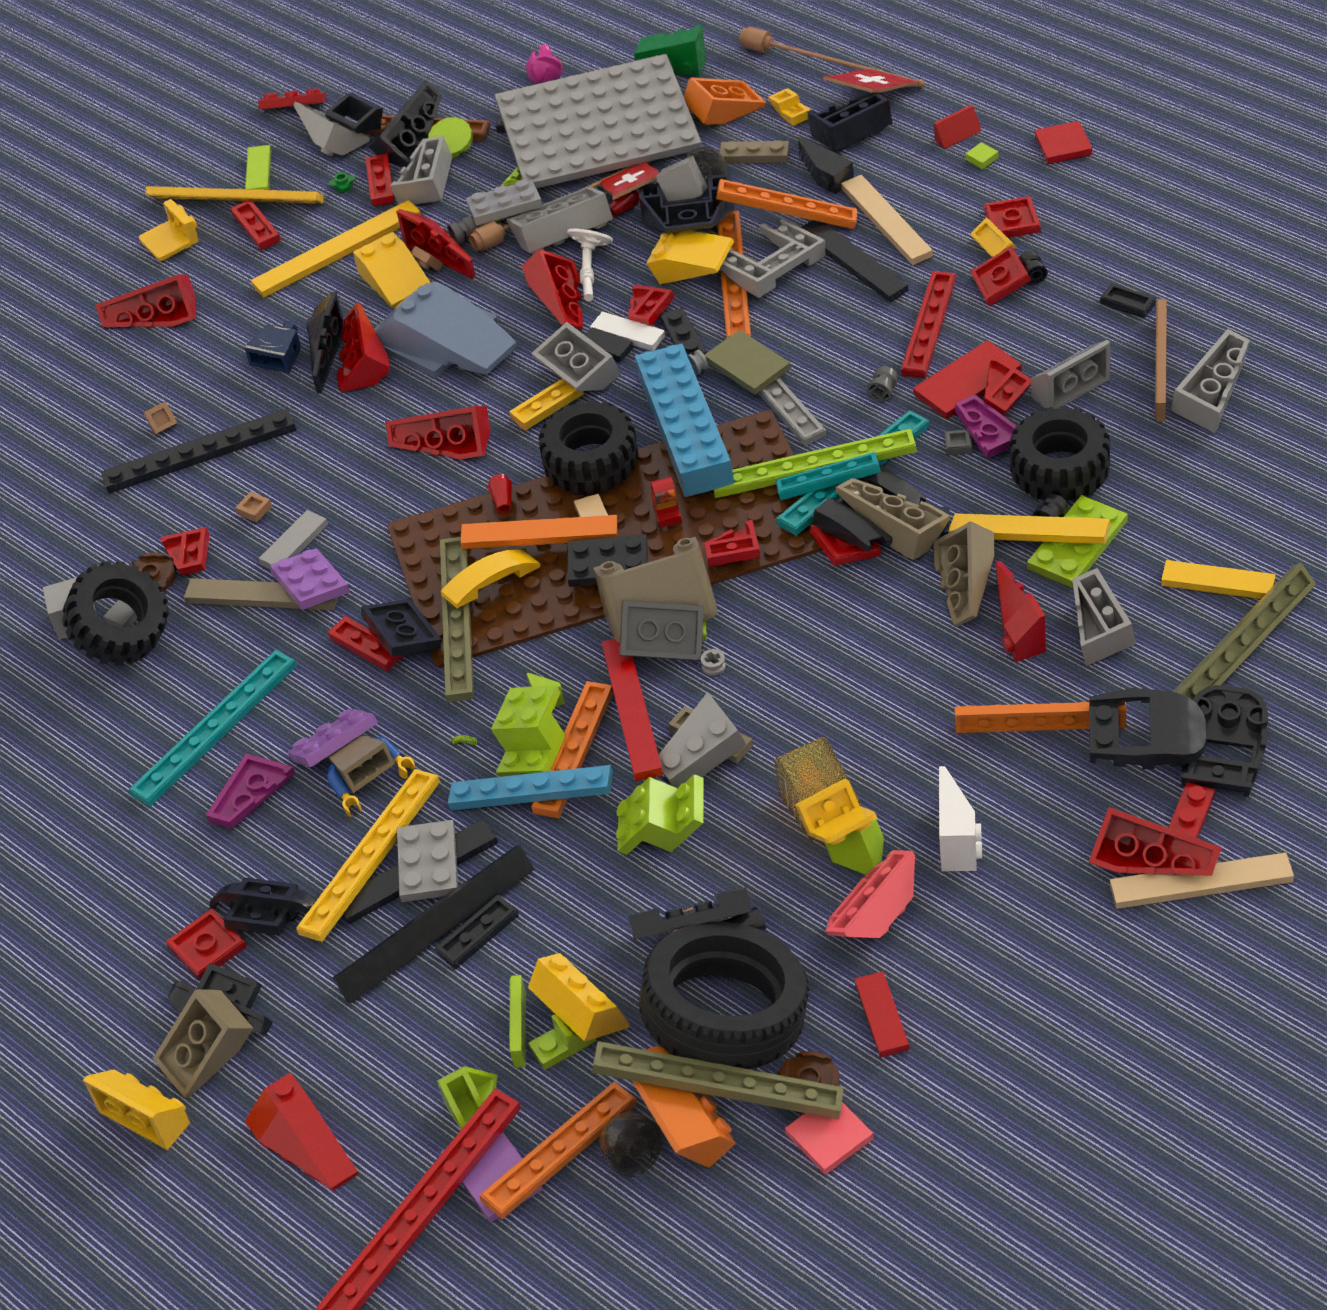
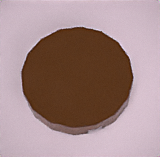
[128,552,176,592]
[778,1051,840,1087]

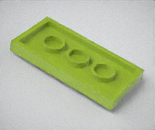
[1027,495,1128,589]

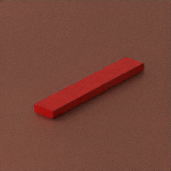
[901,271,956,378]

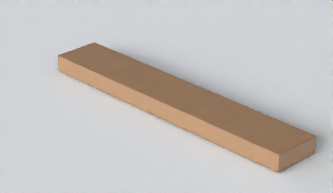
[1155,299,1167,422]

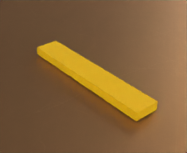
[948,513,1111,544]

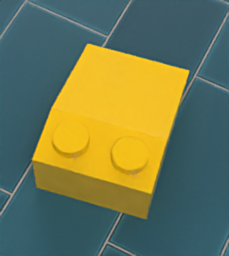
[646,230,734,285]
[353,232,431,309]

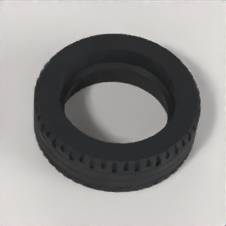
[639,922,809,1070]

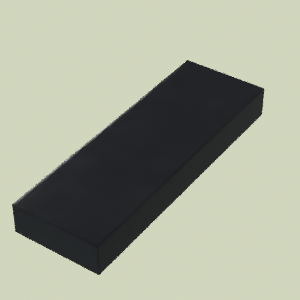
[434,895,519,970]

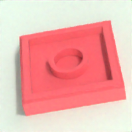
[785,1102,874,1175]

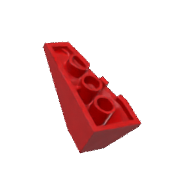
[1088,807,1222,876]

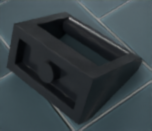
[325,92,383,133]

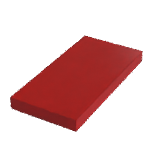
[913,340,1022,419]

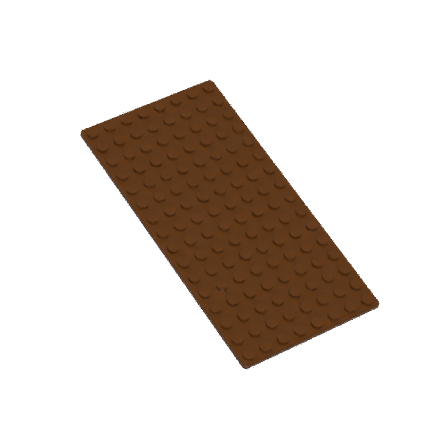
[387,410,823,668]

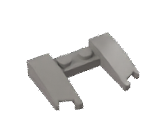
[720,219,826,298]

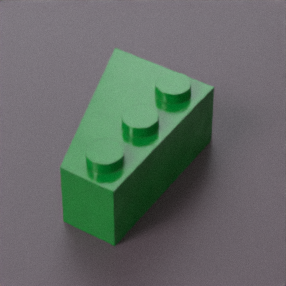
[634,25,706,77]

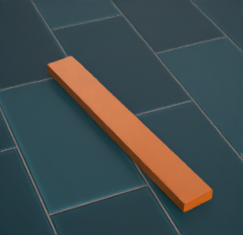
[717,211,751,338]

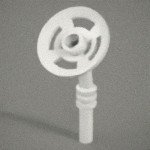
[567,229,613,301]

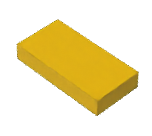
[969,217,1016,257]

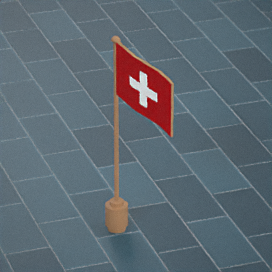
[739,27,925,93]
[469,161,659,252]

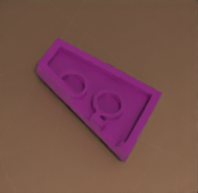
[955,395,1016,458]
[206,754,295,829]

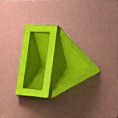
[824,819,884,875]
[437,1066,498,1130]

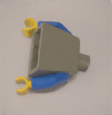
[327,735,415,817]

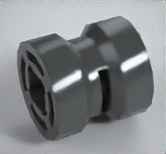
[447,216,477,245]
[867,366,898,401]

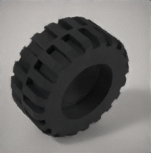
[538,400,638,495]
[1010,406,1110,502]
[62,561,169,665]

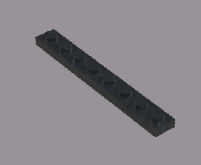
[101,408,296,494]

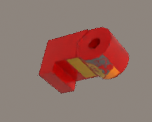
[650,477,682,528]

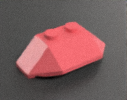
[825,850,915,938]

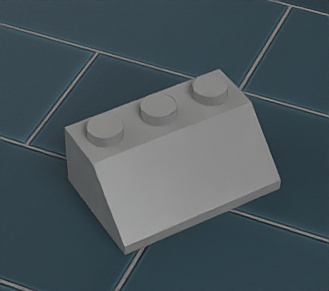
[531,322,621,391]
[1031,340,1110,409]

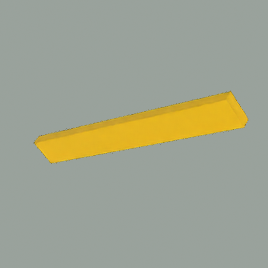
[146,186,324,204]
[251,200,421,298]
[296,769,440,942]

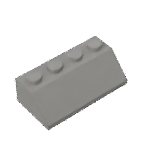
[506,186,613,254]

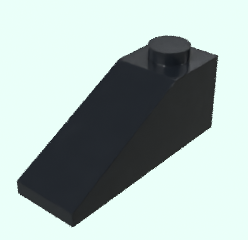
[798,136,854,194]

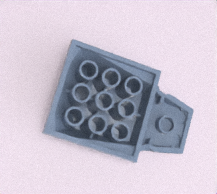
[374,282,518,379]

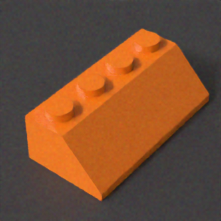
[631,1045,736,1168]

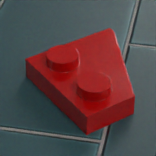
[628,284,675,326]
[983,355,1031,416]
[704,520,761,567]
[160,527,210,576]

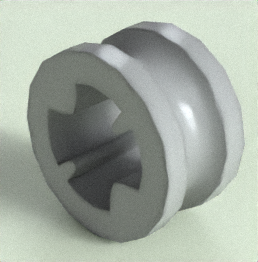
[687,350,709,375]
[700,649,726,676]

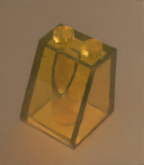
[774,736,860,841]

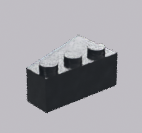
[807,92,893,151]

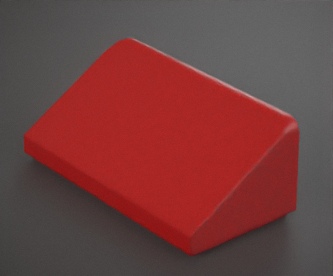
[934,104,981,149]

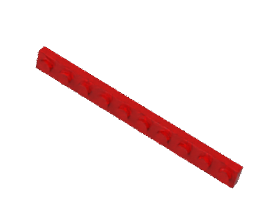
[315,1088,521,1310]

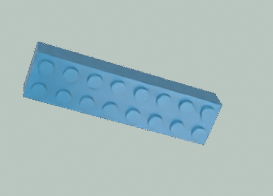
[635,344,734,497]

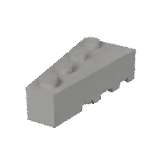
[1171,329,1250,433]

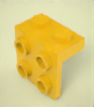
[139,199,199,261]
[795,779,877,845]

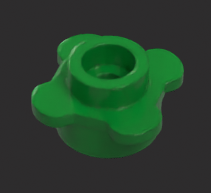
[329,172,355,193]

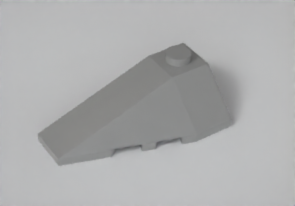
[293,101,370,156]

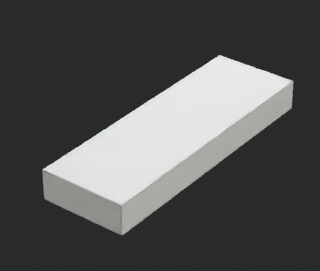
[590,312,665,351]

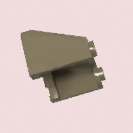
[593,537,718,643]

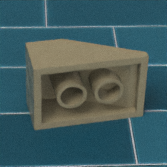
[153,990,253,1098]

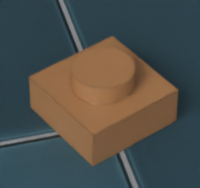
[411,246,443,271]
[143,401,177,435]
[235,492,272,523]

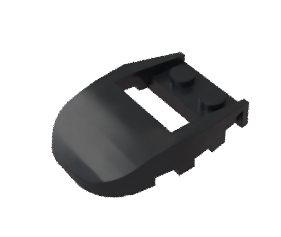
[1181,685,1268,796]
[1089,688,1206,769]

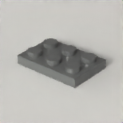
[619,601,704,661]

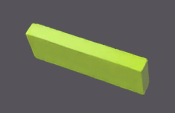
[245,145,271,190]
[509,975,526,1068]

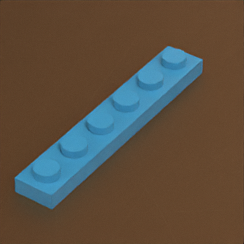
[447,765,614,811]

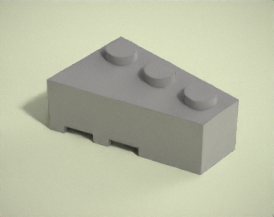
[390,136,453,205]
[1072,568,1136,666]
[659,692,746,789]

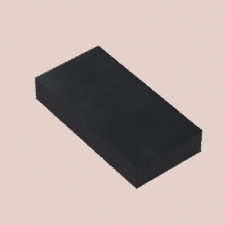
[1100,283,1156,319]
[585,327,634,362]

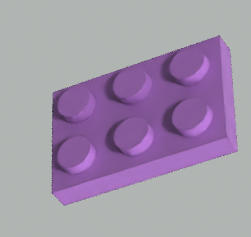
[270,548,349,610]
[287,708,378,768]

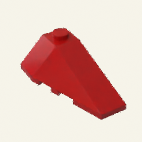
[396,209,476,279]
[521,249,583,331]
[95,274,196,327]
[337,302,390,392]
[385,406,490,459]
[996,561,1046,662]
[245,1072,359,1191]

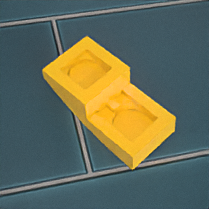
[768,88,811,126]

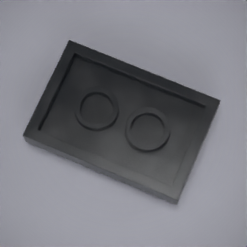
[567,534,648,587]
[361,599,442,656]

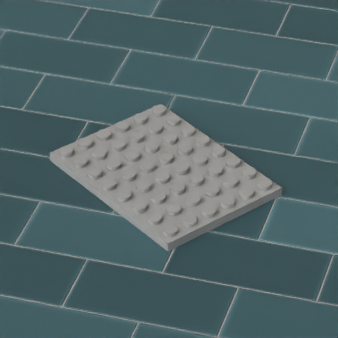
[495,54,702,188]

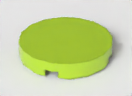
[428,117,473,158]

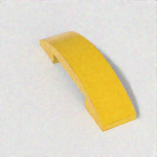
[441,550,540,608]

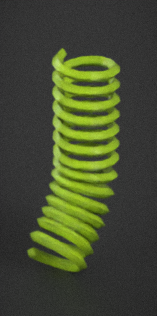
[451,735,477,746]

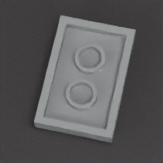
[466,179,543,226]
[397,820,458,902]

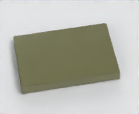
[704,330,791,395]

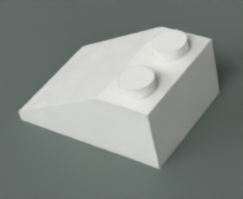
[939,766,982,871]

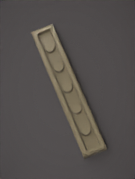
[184,578,338,610]

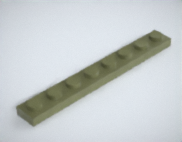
[440,537,474,703]
[1172,563,1316,700]
[592,1041,844,1119]

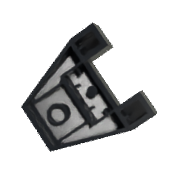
[638,174,735,233]

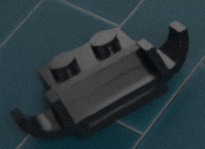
[209,877,316,936]
[168,963,273,1035]

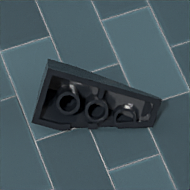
[368,80,442,168]
[306,292,344,393]

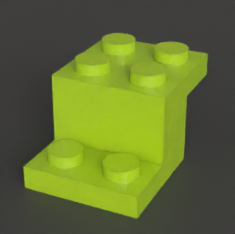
[491,685,566,777]
[616,774,703,855]

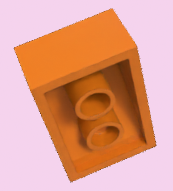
[683,78,766,126]

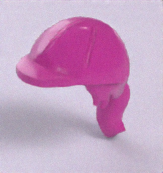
[526,44,563,84]

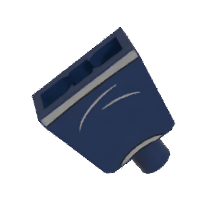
[244,321,301,374]

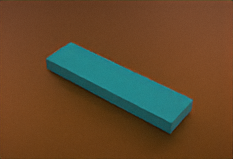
[776,452,881,500]

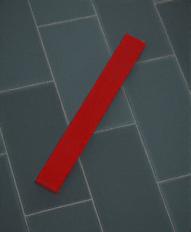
[601,639,663,781]

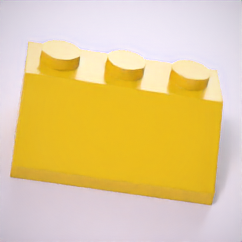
[528,953,630,1042]
[83,1069,190,1151]

